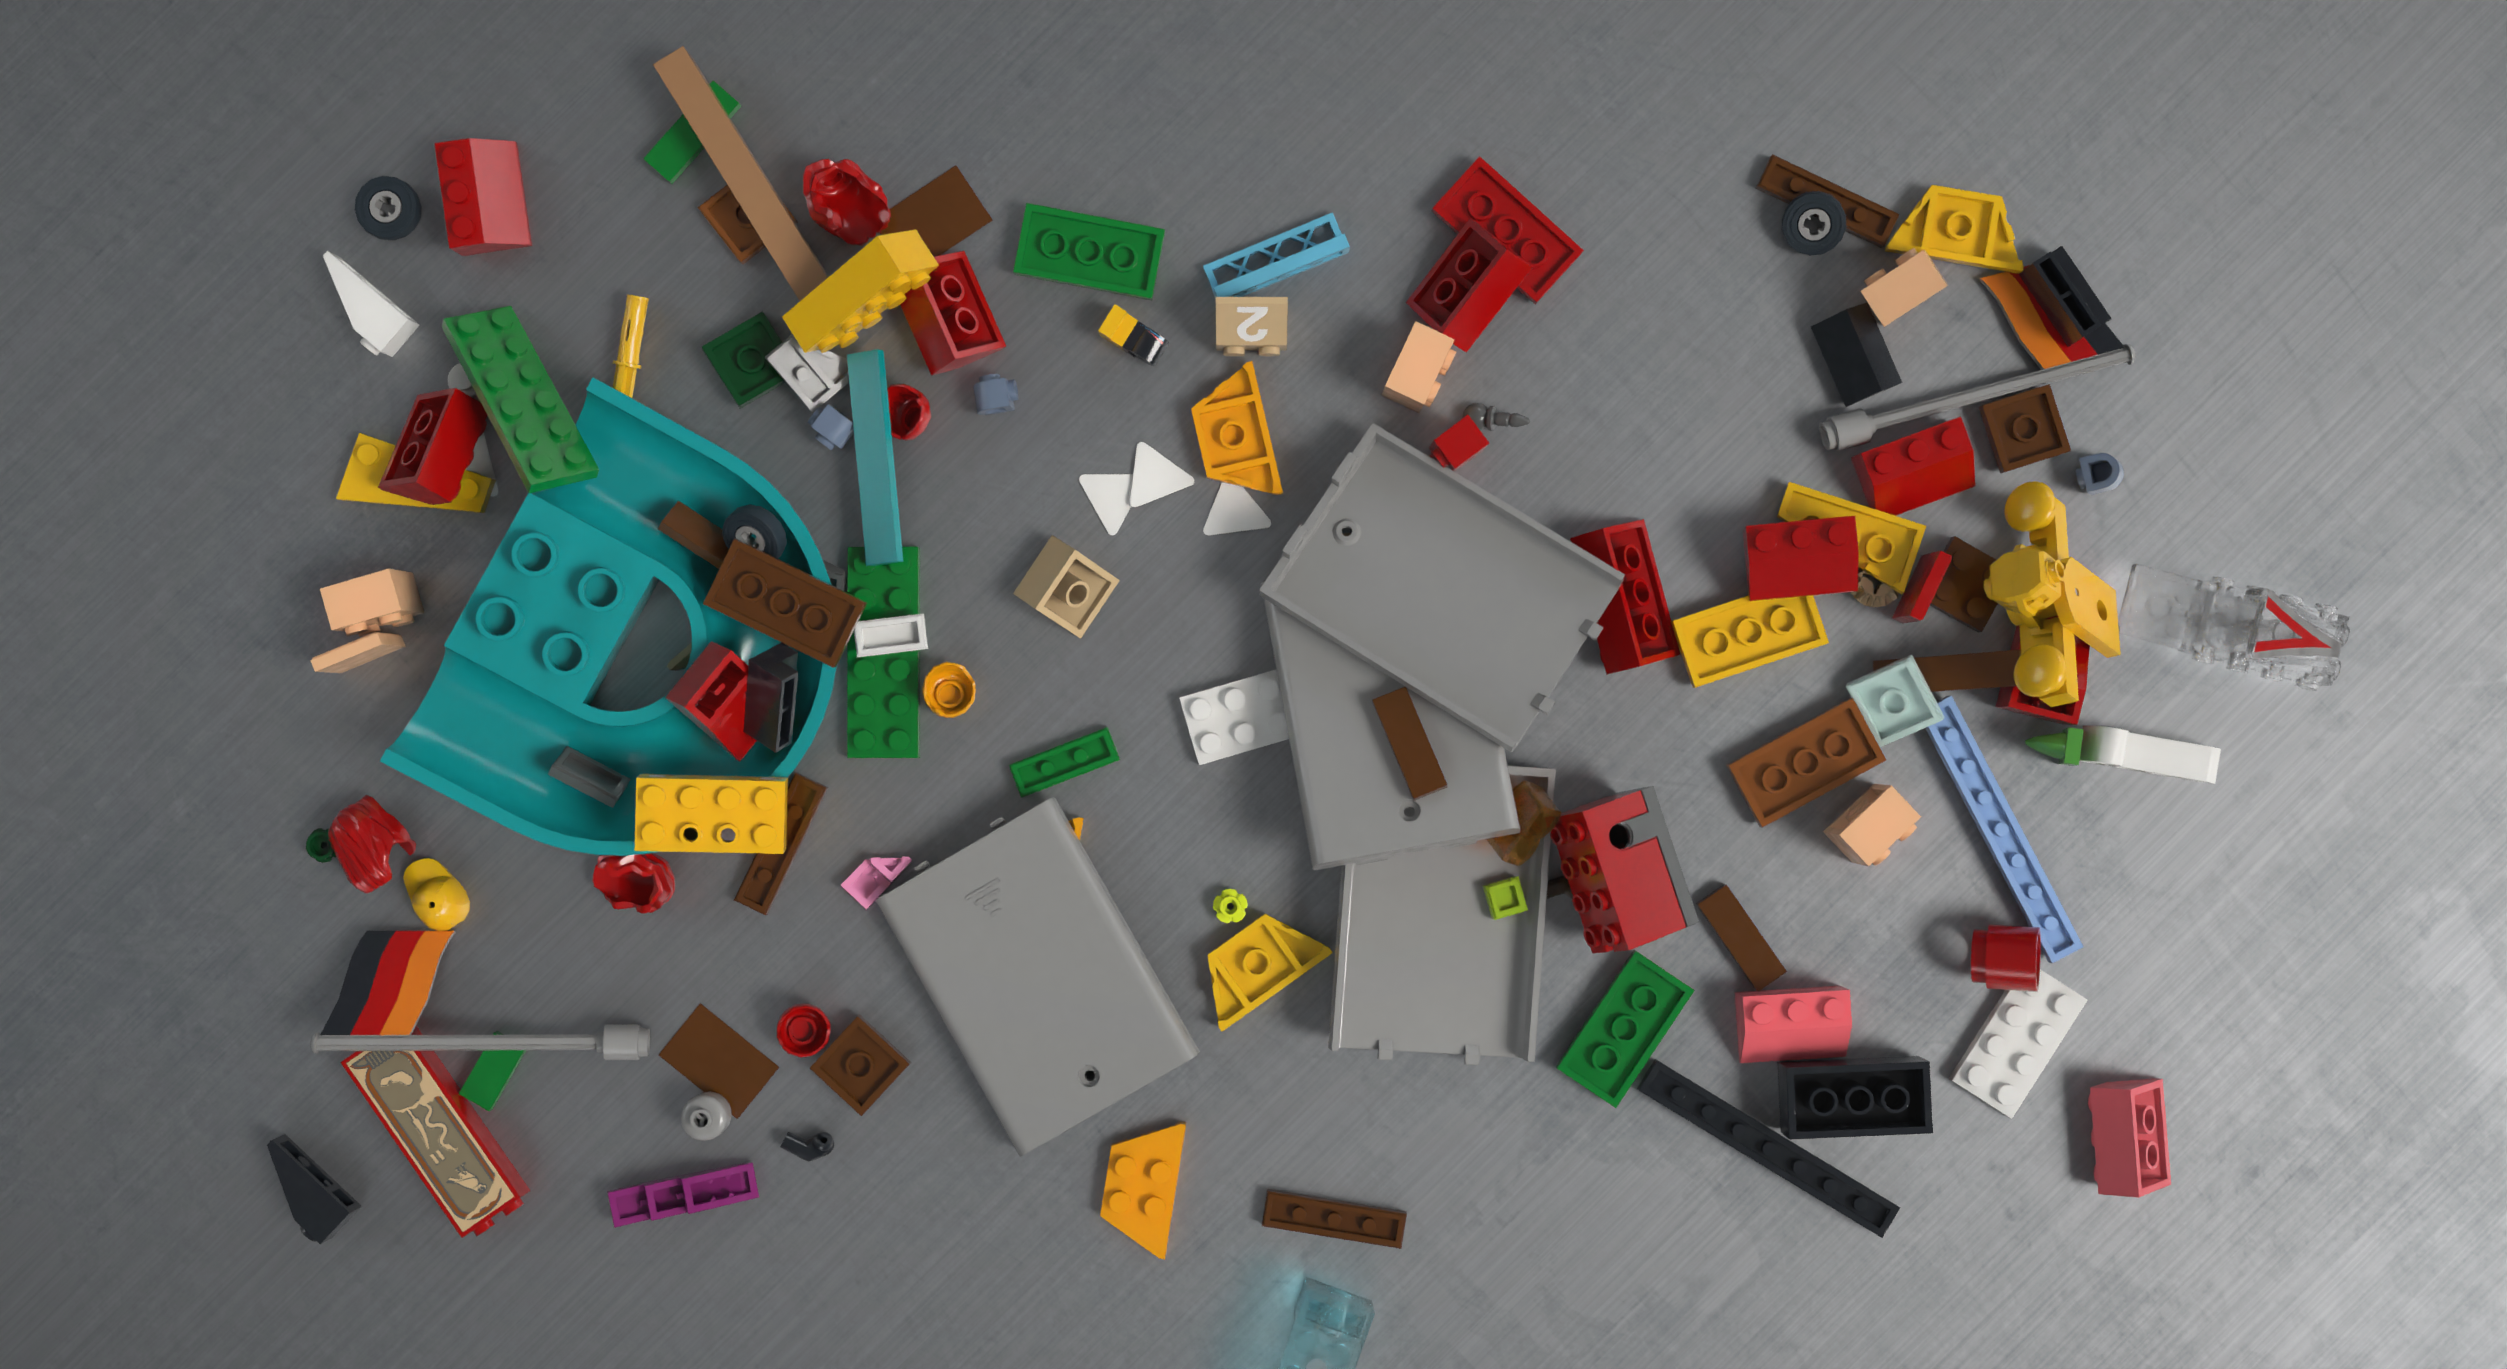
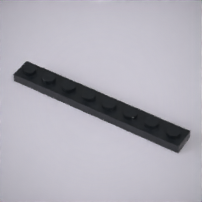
[1637,1059,1900,1238]

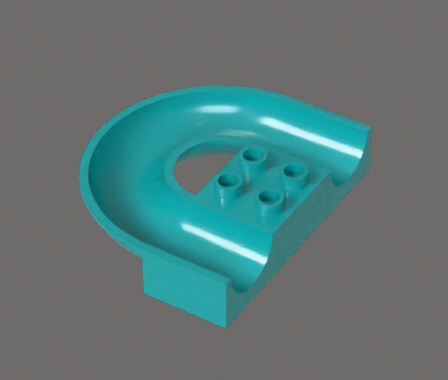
[380,377,837,856]

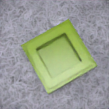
[1482,876,1528,920]

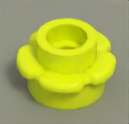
[1213,888,1248,923]

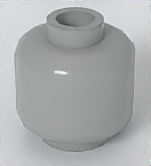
[681,1091,732,1141]

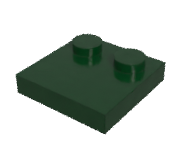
[702,311,786,409]

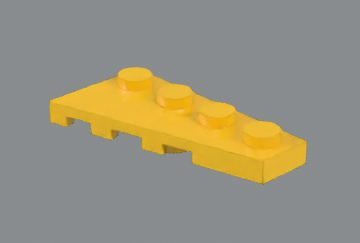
[336,433,496,513]
[1777,482,1926,594]

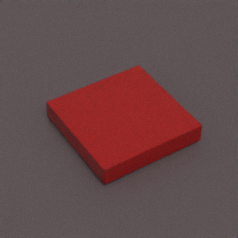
[1892,550,1952,624]

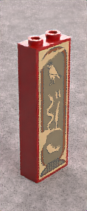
[340,1025,531,1238]

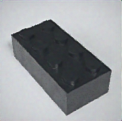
[1777,1056,1933,1140]

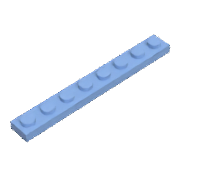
[1925,696,2083,963]

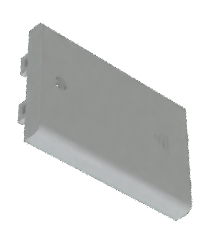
[1259,423,1625,753]
[1261,580,1520,871]
[1328,765,1556,1065]
[876,798,1200,1157]

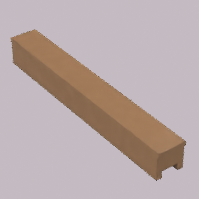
[653,46,828,301]

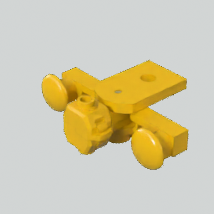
[1984,481,2121,707]

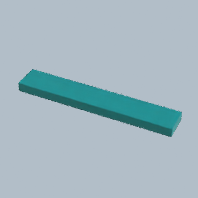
[847,349,903,566]

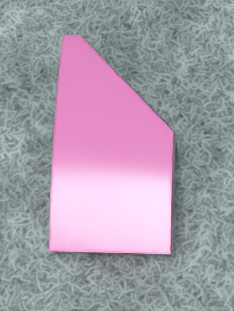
[841,856,912,910]

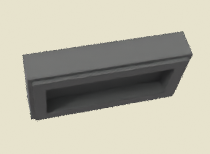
[548,746,631,808]

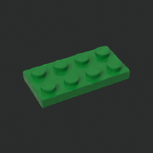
[1013,203,1165,301]
[1555,950,1695,1108]

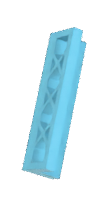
[1203,212,1350,298]

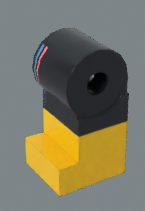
[1098,304,1169,367]

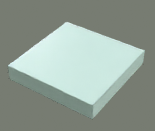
[1846,655,1944,747]

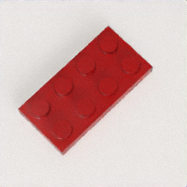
[1431,156,1584,305]

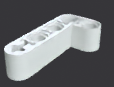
[2080,725,2221,784]

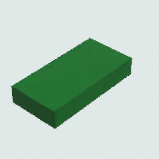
[459,1031,527,1111]

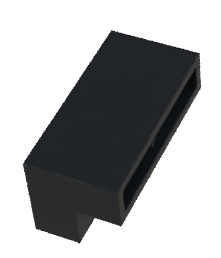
[2019,246,2112,347]
[1811,302,1902,407]
[743,642,798,753]

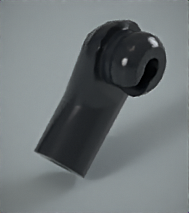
[780,1132,834,1162]

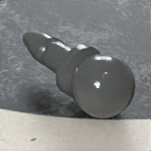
[1462,403,1530,431]

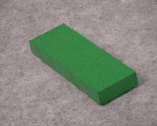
[643,80,742,184]
[1009,727,1121,798]

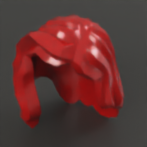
[803,159,891,246]
[328,795,416,894]
[593,853,675,914]

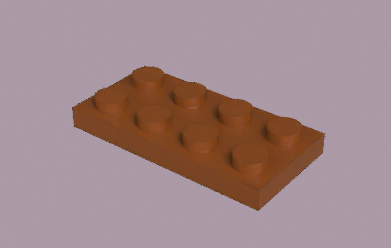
[1726,698,1886,828]

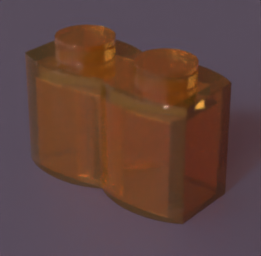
[1486,780,1561,866]

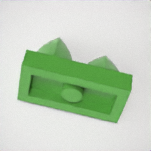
[2025,727,2084,766]

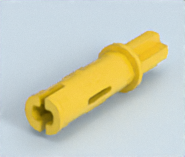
[612,294,649,398]

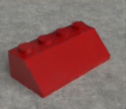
[1570,519,1681,675]

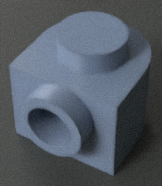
[973,374,1019,415]
[808,404,854,450]
[2076,453,2124,495]

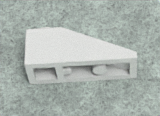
[323,251,420,357]

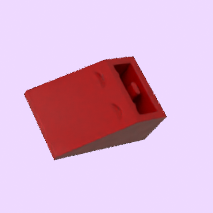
[1995,616,2090,725]
[665,641,757,762]

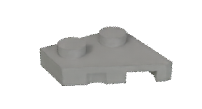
[765,334,849,413]

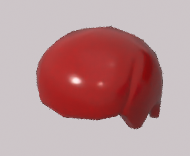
[887,384,931,441]
[776,1003,831,1058]

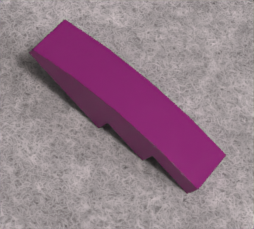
[607,1162,759,1228]

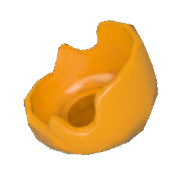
[922,662,976,718]

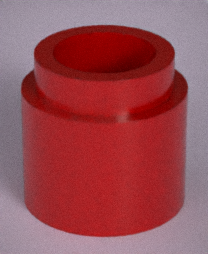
[1971,925,2041,992]

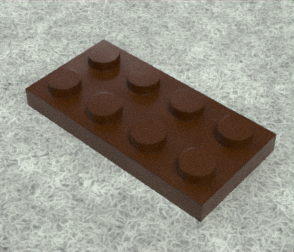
[703,539,867,668]

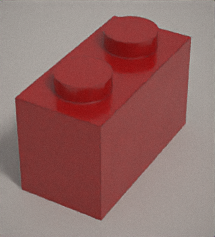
[1429,415,1489,472]

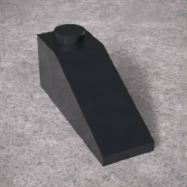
[267,1134,362,1244]

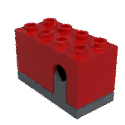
[1547,786,1699,954]

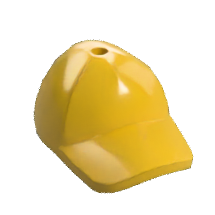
[403,858,470,931]

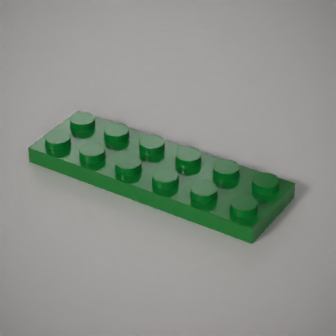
[442,306,599,493]
[847,547,920,758]

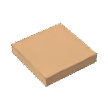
[310,632,406,673]

